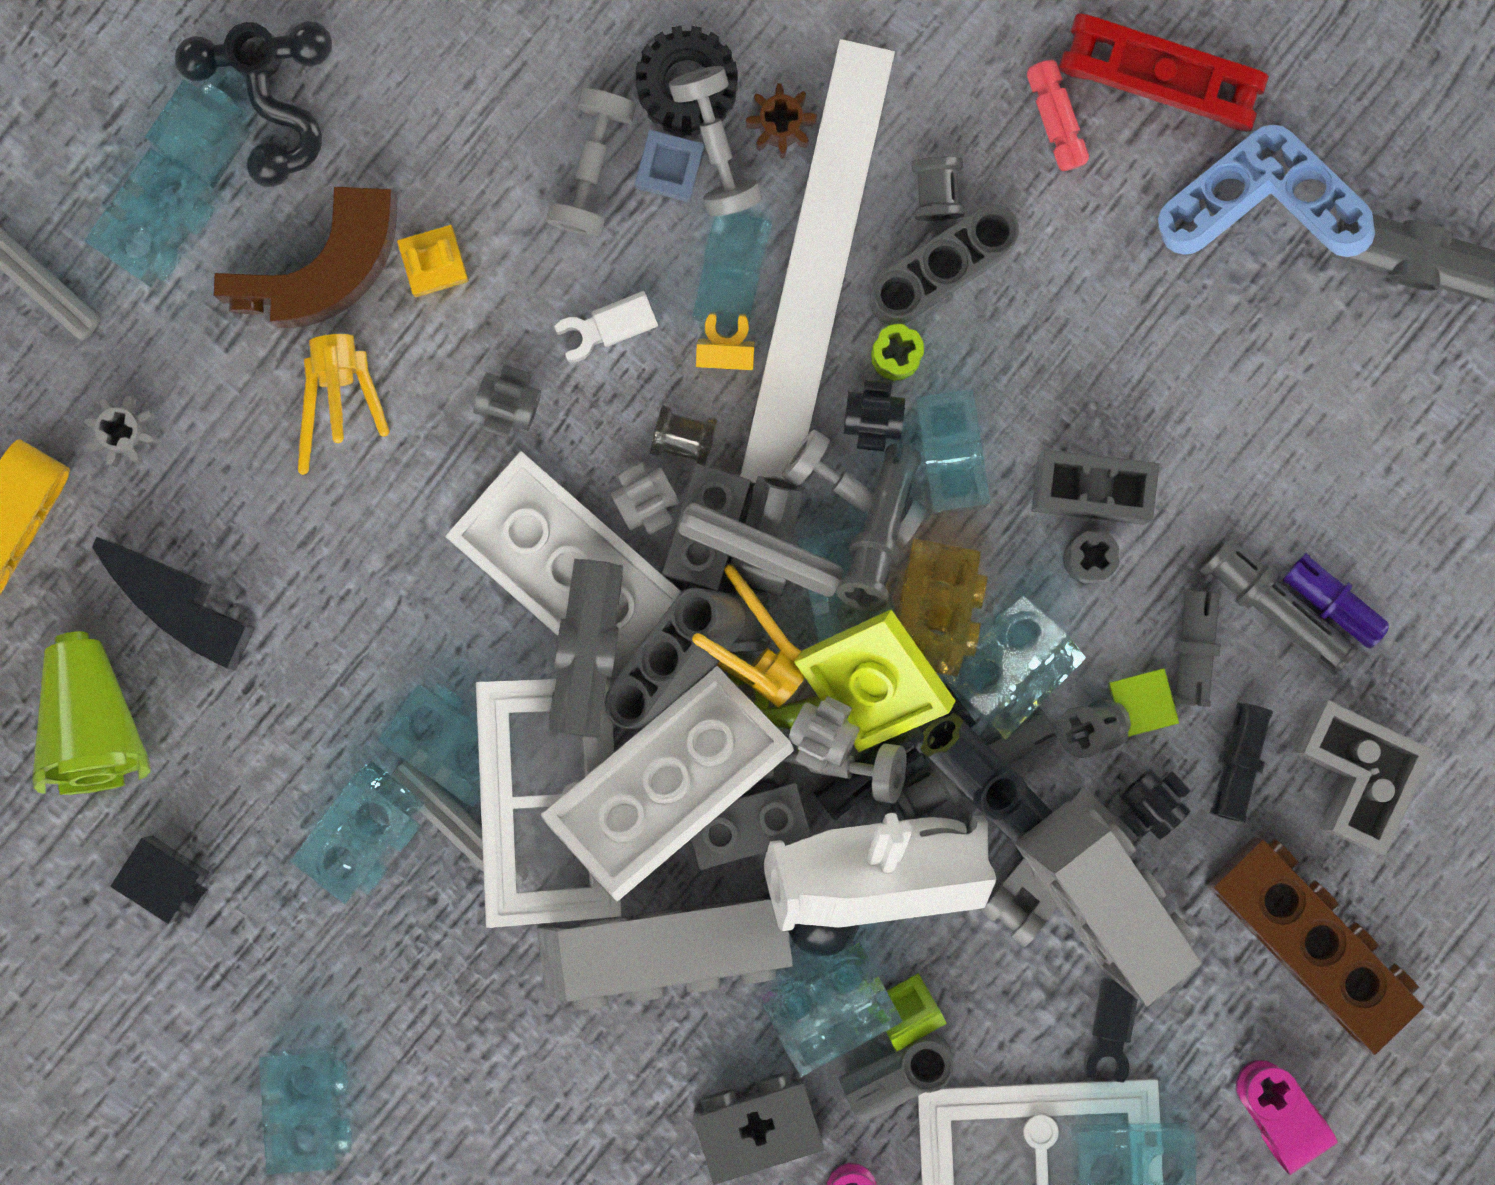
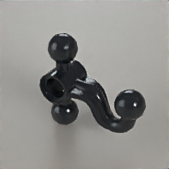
[174,21,332,187]

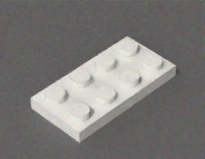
[445,451,682,683]
[541,666,794,902]

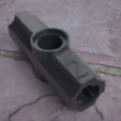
[920,713,1053,843]

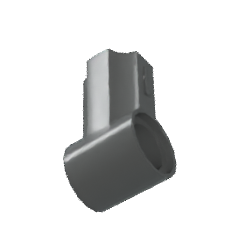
[726,476,805,597]
[839,1033,954,1124]

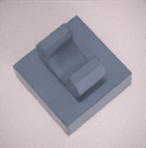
[635,129,705,202]

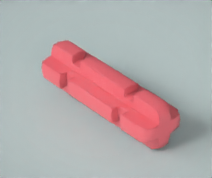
[1027,60,1089,171]

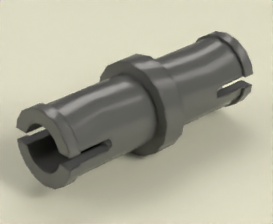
[1173,589,1221,707]

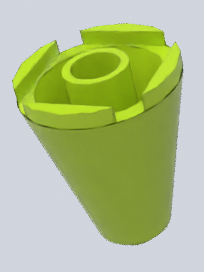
[32,631,151,795]

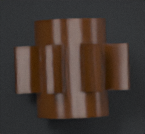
[746,83,817,159]

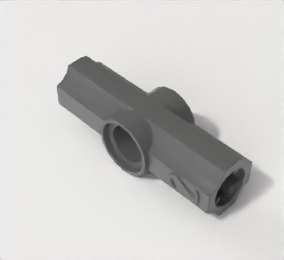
[1330,214,1495,304]
[549,558,623,738]

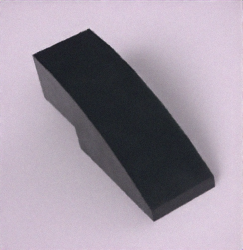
[92,537,255,670]

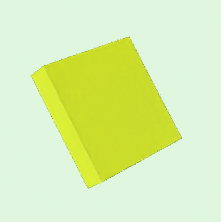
[794,609,956,752]

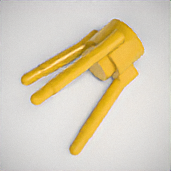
[298,334,390,475]
[692,564,805,708]

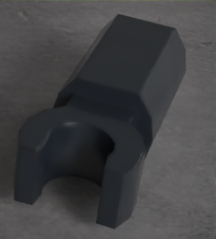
[1084,978,1138,1083]

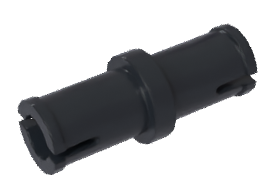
[1209,702,1273,823]

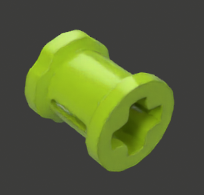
[871,324,924,381]

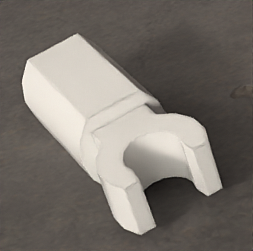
[554,291,658,362]

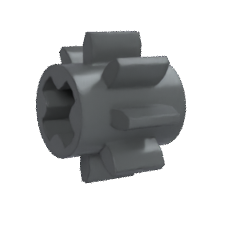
[473,364,541,439]

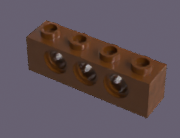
[1205,837,1424,1055]

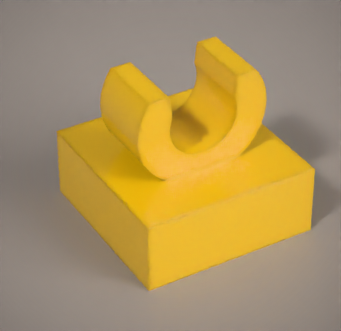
[397,225,469,298]
[696,312,755,370]

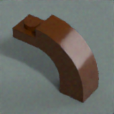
[213,187,398,328]

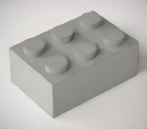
[1014,801,1202,1007]

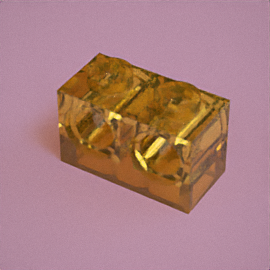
[897,538,988,677]

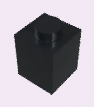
[110,836,210,924]

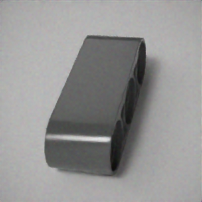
[870,204,1019,325]
[605,588,746,730]

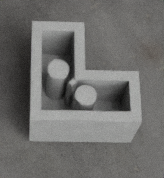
[1292,700,1434,856]

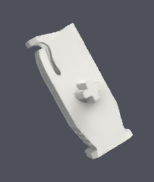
[764,813,997,931]

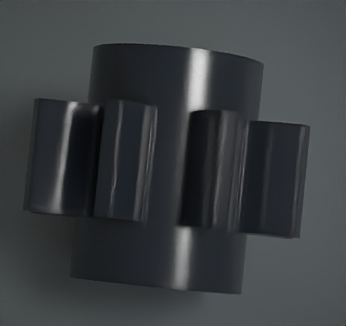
[844,380,905,452]
[1119,768,1191,840]

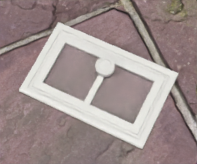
[476,679,621,928]
[918,1078,1163,1185]

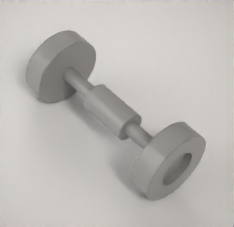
[669,66,762,216]
[546,88,636,237]
[782,429,927,550]
[760,726,906,803]

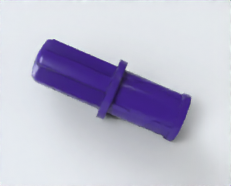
[1282,552,1389,649]

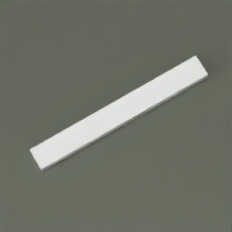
[740,39,895,484]

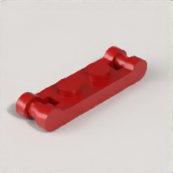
[1058,14,1269,132]

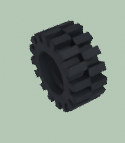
[636,25,738,136]

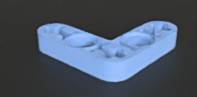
[1158,125,1375,257]

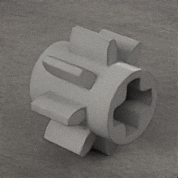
[84,396,159,467]
[610,462,680,535]
[788,696,860,773]

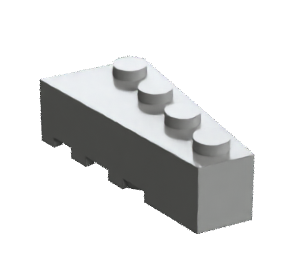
[537,896,793,1010]

